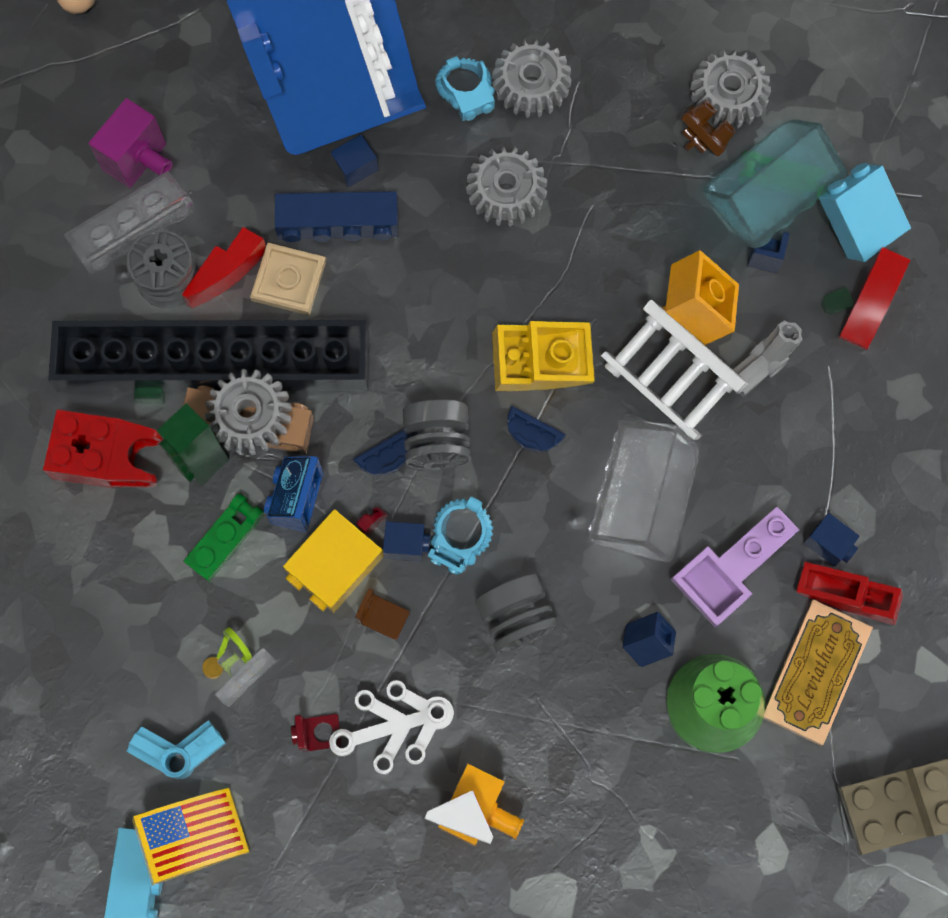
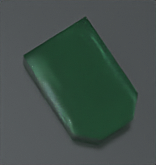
[821,287,854,315]
[134,388,165,404]

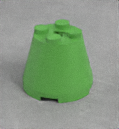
[666,654,765,753]

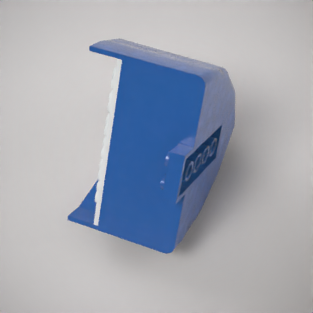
[226,0,426,155]

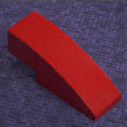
[182,227,266,308]
[838,247,911,350]
[796,562,903,626]

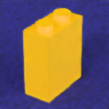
[283,509,384,613]

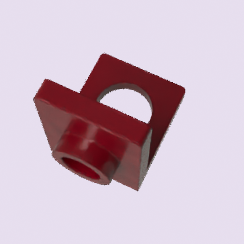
[291,714,342,753]

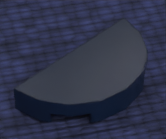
[507,406,566,453]
[353,430,410,476]

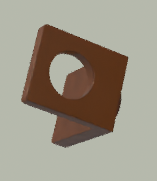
[355,588,410,641]

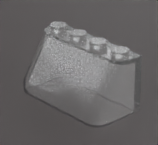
[588,420,699,562]

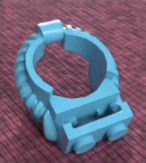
[435,56,495,121]
[428,496,493,575]

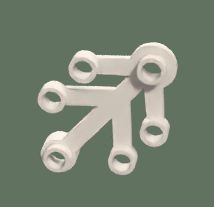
[329,680,454,775]

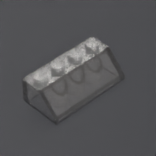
[64,171,194,275]

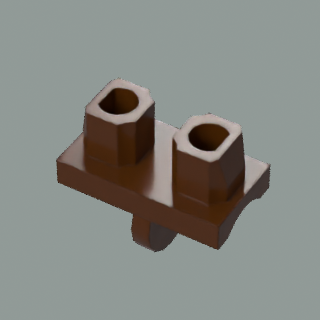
[681,99,736,157]

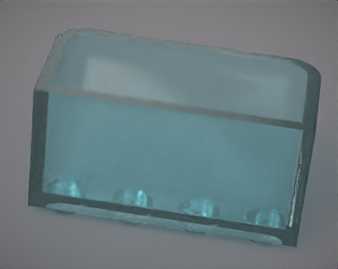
[703,119,848,248]

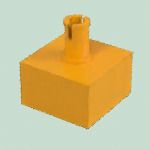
[662,250,739,345]
[438,764,525,846]

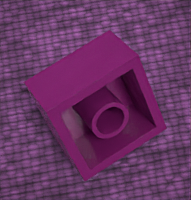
[88,98,172,189]

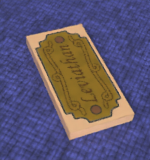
[763,599,873,746]

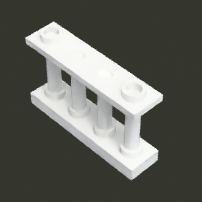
[601,299,748,440]

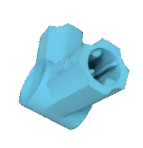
[126,720,226,780]

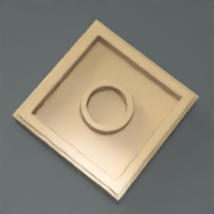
[250,242,326,316]

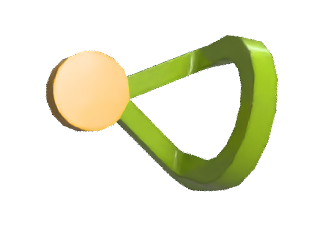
[202,627,252,679]

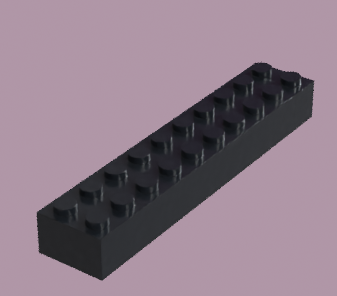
[48,320,368,392]

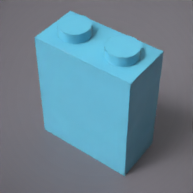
[818,163,911,262]

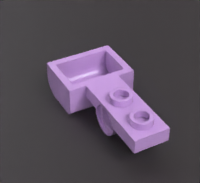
[671,507,799,628]

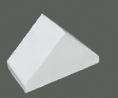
[425,790,493,844]

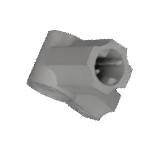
[732,320,803,397]

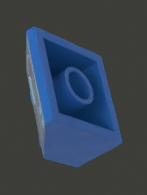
[264,456,324,533]

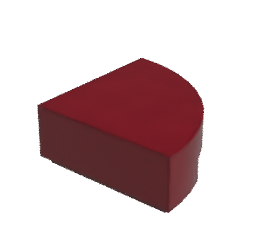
[357,507,388,537]

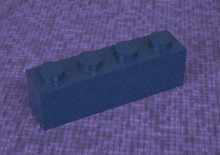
[275,191,398,242]

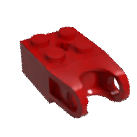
[43,410,163,489]

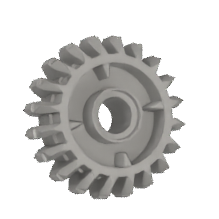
[492,39,572,118]
[690,49,771,128]
[466,146,547,227]
[204,369,292,455]

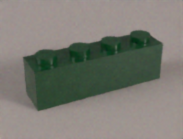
[156,403,229,486]

